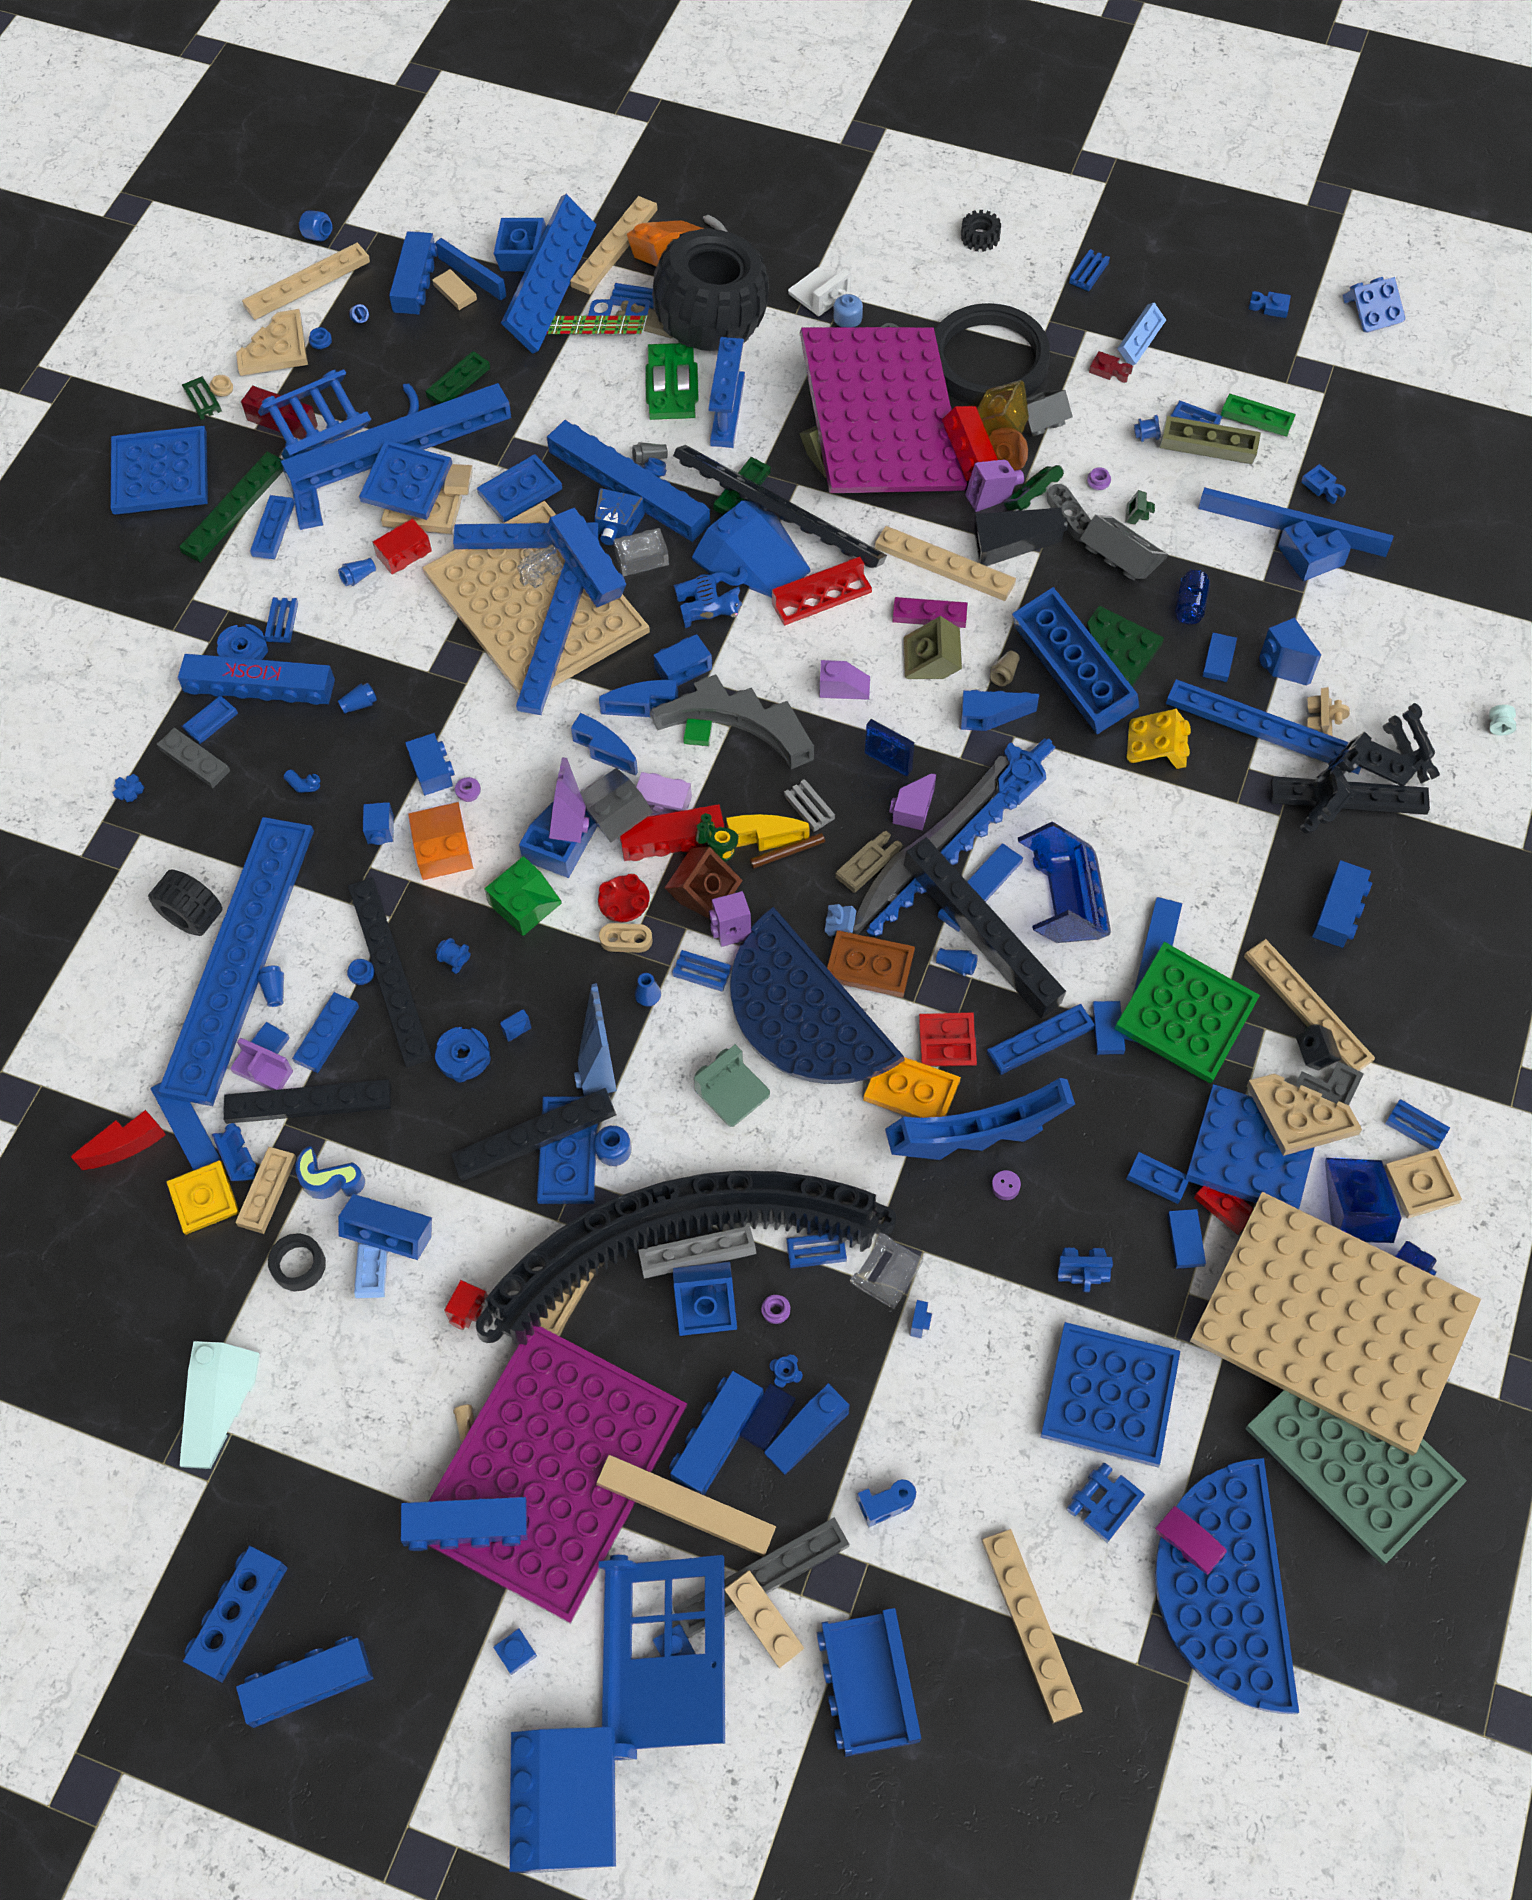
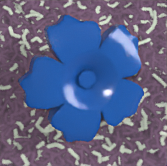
[112,774,144,802]

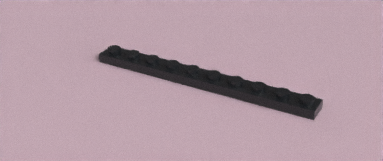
[673,445,887,568]

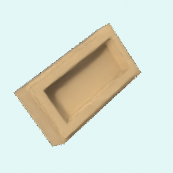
[432,269,477,310]
[444,464,473,495]

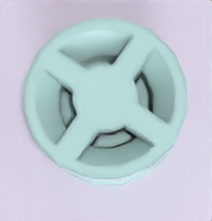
[1489,705,1516,736]

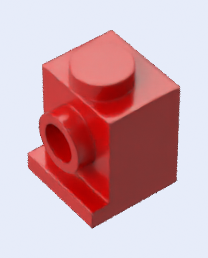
[444,1280,488,1330]

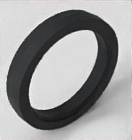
[935,303,1050,407]

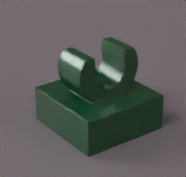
[1126,490,1155,525]

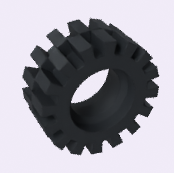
[961,210,1001,252]

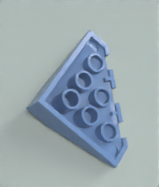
[574,983,617,1097]

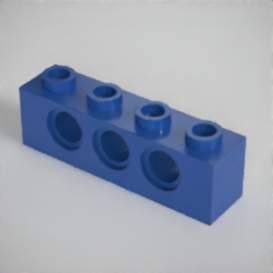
[183,1546,288,1683]

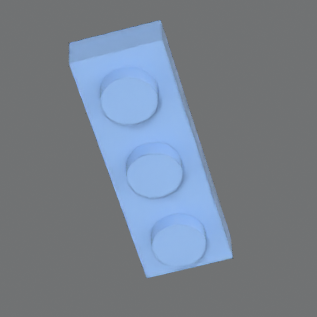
[1117,303,1166,365]

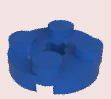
[217,624,268,660]
[435,1027,491,1082]

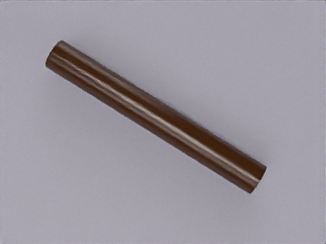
[750,833,825,869]

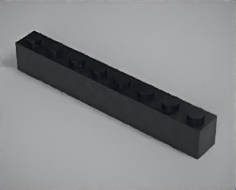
[903,837,1066,1019]

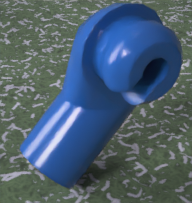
[284,770,320,793]

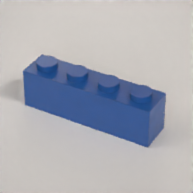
[389,231,438,314]
[545,508,626,607]
[669,1371,764,1495]
[401,1497,528,1551]
[236,1636,374,1728]

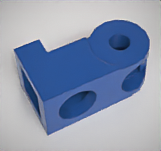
[856,1479,917,1528]

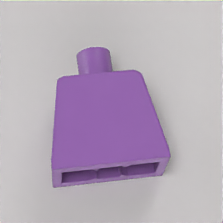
[965,460,1024,512]

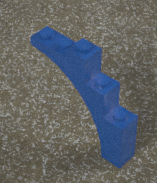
[885,1078,1075,1160]

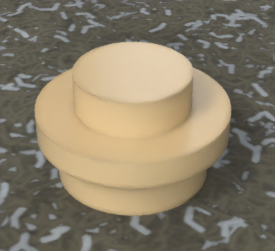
[210,375,233,396]

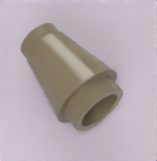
[990,651,1020,686]

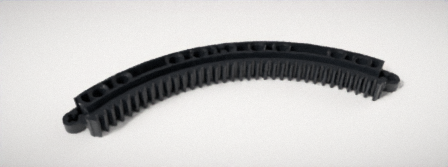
[476,1170,896,1345]

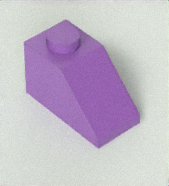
[820,660,870,700]
[889,774,936,831]

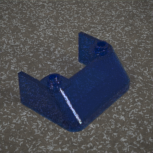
[1018,821,1111,943]

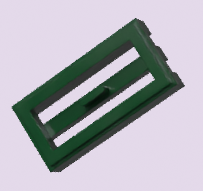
[182,376,222,420]

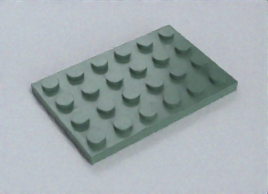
[1245,1390,1467,1566]

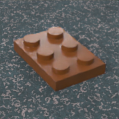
[827,930,915,998]

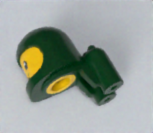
[695,813,739,862]

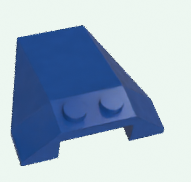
[692,501,811,598]

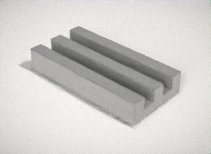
[784,779,835,832]

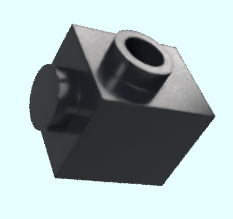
[1295,1024,1342,1071]

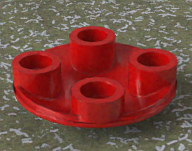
[598,874,650,922]

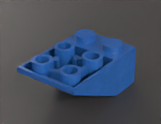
[519,801,598,878]

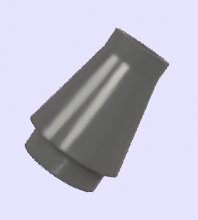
[632,442,668,466]

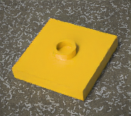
[166,1160,240,1235]

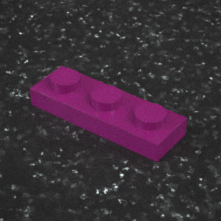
[893,597,968,628]

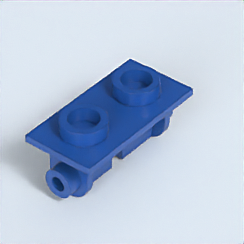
[212,1123,256,1181]

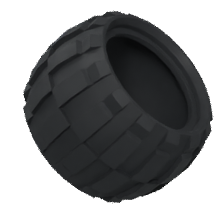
[652,229,769,351]

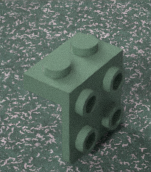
[694,1044,770,1127]

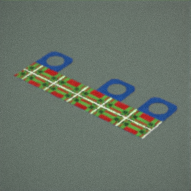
[547,299,650,334]

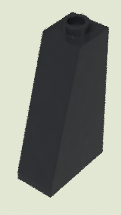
[974,507,1068,566]

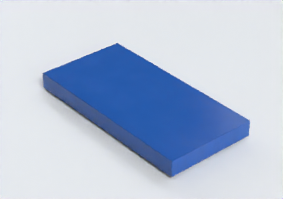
[537,1097,598,1204]

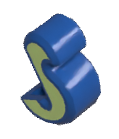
[296,1146,365,1199]

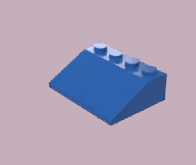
[509,1727,616,1874]

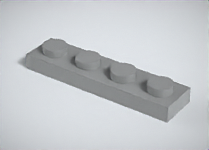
[638,1226,756,1278]

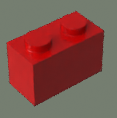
[373,518,432,575]

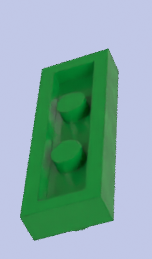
[1221,393,1296,437]

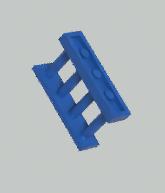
[708,337,745,448]
[258,370,371,460]

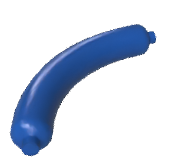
[403,384,419,416]

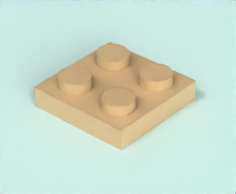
[1384,1149,1462,1219]

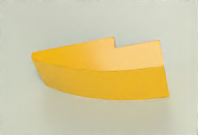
[726,814,809,851]

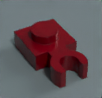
[1089,351,1133,383]

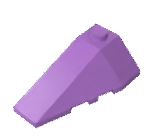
[549,757,589,843]

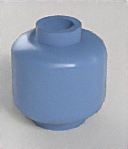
[833,294,863,327]

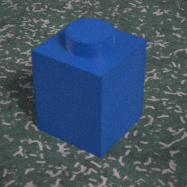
[363,803,394,845]

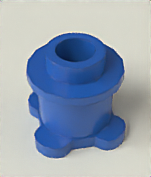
[1134,415,1161,442]
[436,938,471,973]

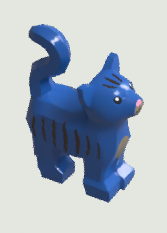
[674,567,748,628]

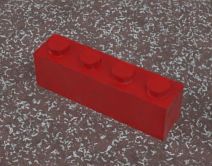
[620,804,724,861]

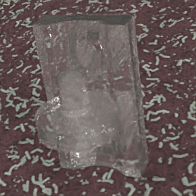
[517,544,563,588]

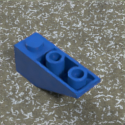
[961,690,1039,731]

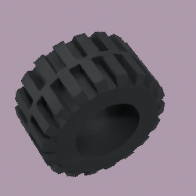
[148,869,223,936]

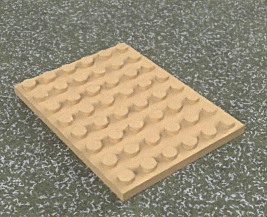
[423,501,650,695]
[1190,1192,1481,1456]

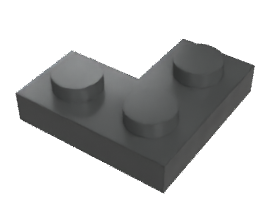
[1295,1061,1364,1105]

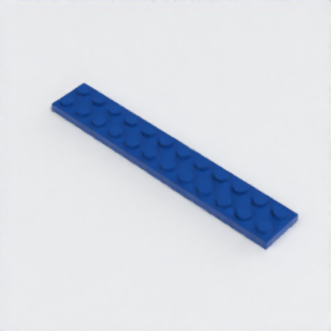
[158,817,314,1106]

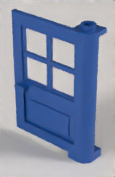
[598,1555,725,1761]

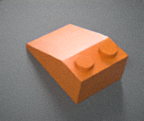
[627,220,704,266]
[408,802,474,880]

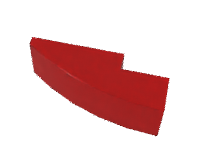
[71,1110,166,1170]

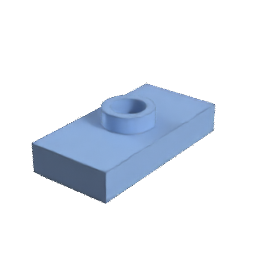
[354,1244,388,1298]

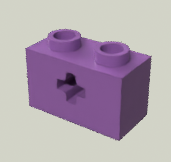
[709,891,751,947]

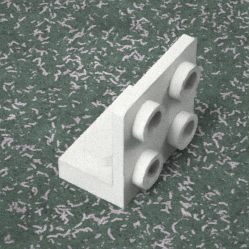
[788,267,851,316]

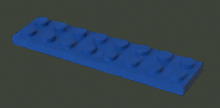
[501,193,597,354]

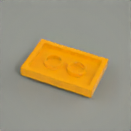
[863,1057,961,1118]

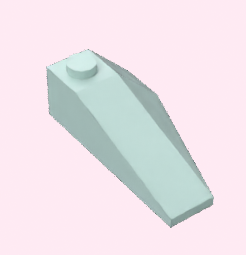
[180,1341,260,1469]

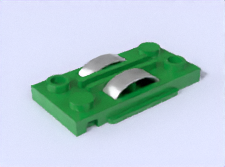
[646,343,699,420]

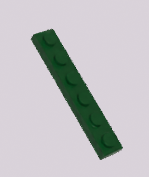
[179,452,283,562]

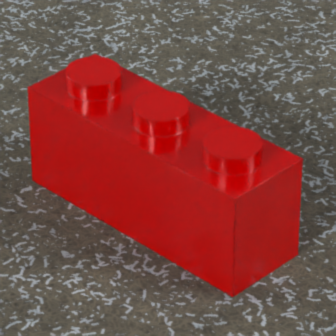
[941,406,998,481]

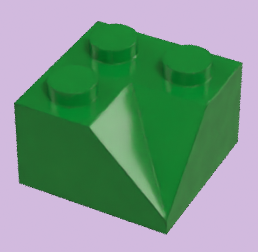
[484,856,562,936]

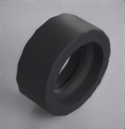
[268,1233,326,1292]

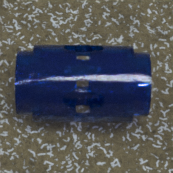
[1175,570,1210,624]

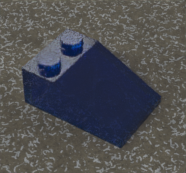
[1325,1158,1402,1243]

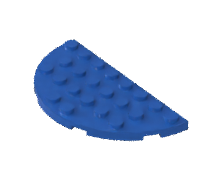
[1155,1458,1299,1714]

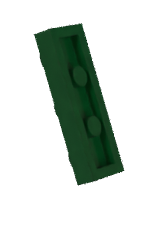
[425,351,490,405]
[713,457,771,515]

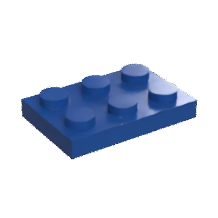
[477,454,562,523]

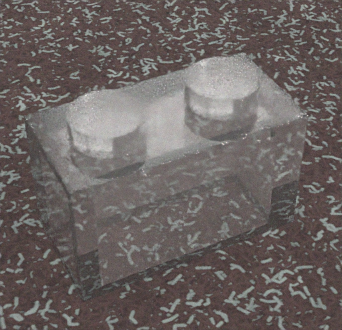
[614,528,669,577]

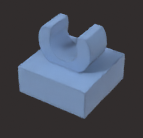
[825,904,856,936]

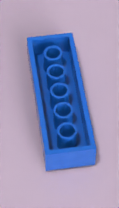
[1012,587,1139,734]

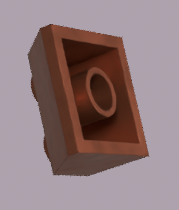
[665,847,743,919]

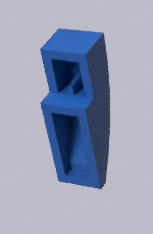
[599,680,678,717]
[571,713,638,776]

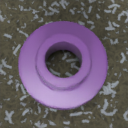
[1087,467,1111,490]
[455,777,481,802]
[762,1295,790,1324]

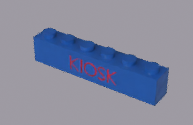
[178,654,335,705]

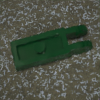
[1004,465,1064,511]

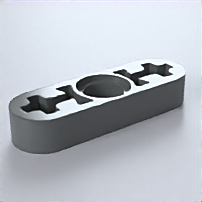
[1047,484,1091,542]

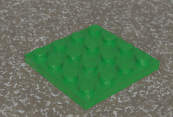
[1114,942,1260,1084]

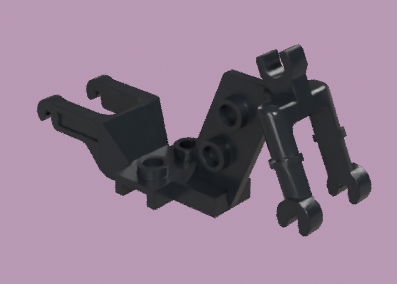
[1300,703,1440,834]

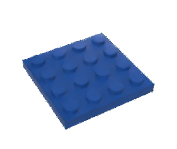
[111,426,208,515]
[1185,1084,1315,1209]
[1040,1322,1181,1468]

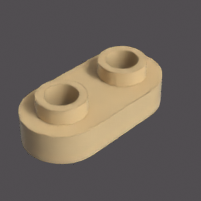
[599,923,653,953]

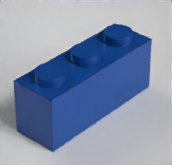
[1312,860,1372,948]
[338,1194,432,1260]

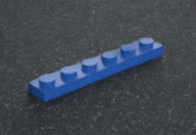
[453,522,599,549]

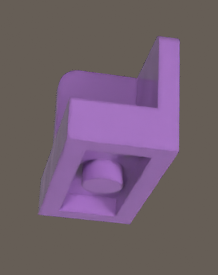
[230,1038,293,1090]

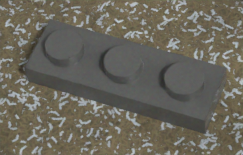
[157,728,230,788]

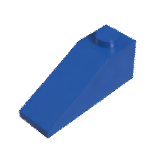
[764,1383,849,1475]

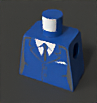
[595,488,645,545]

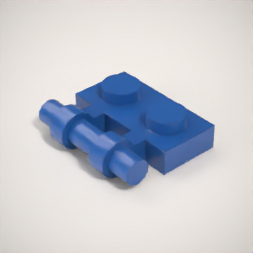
[1066,1462,1145,1543]

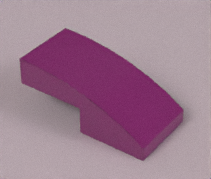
[1155,1506,1227,1575]

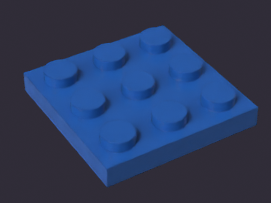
[359,440,452,520]

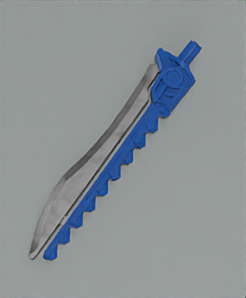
[853,738,1055,937]

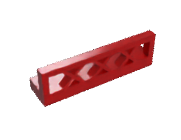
[772,557,872,626]

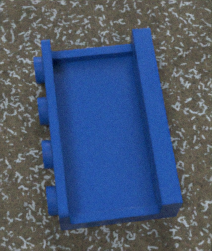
[816,1608,921,1757]

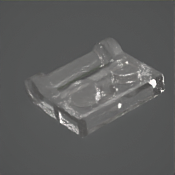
[850,1233,924,1309]

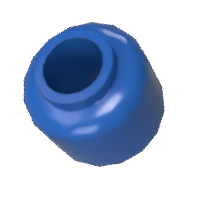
[299,210,332,241]
[594,1125,632,1166]

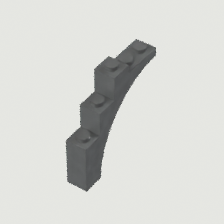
[652,674,814,769]

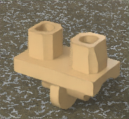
[1307,687,1350,736]

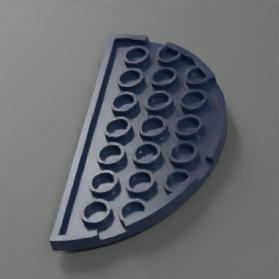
[730,907,905,1084]

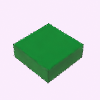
[684,718,712,747]

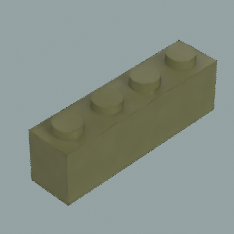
[1159,416,1261,464]

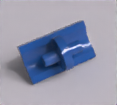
[1057,1248,1113,1292]

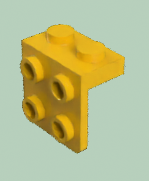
[1127,709,1191,769]

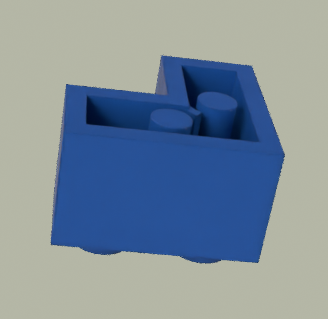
[1278,520,1351,582]

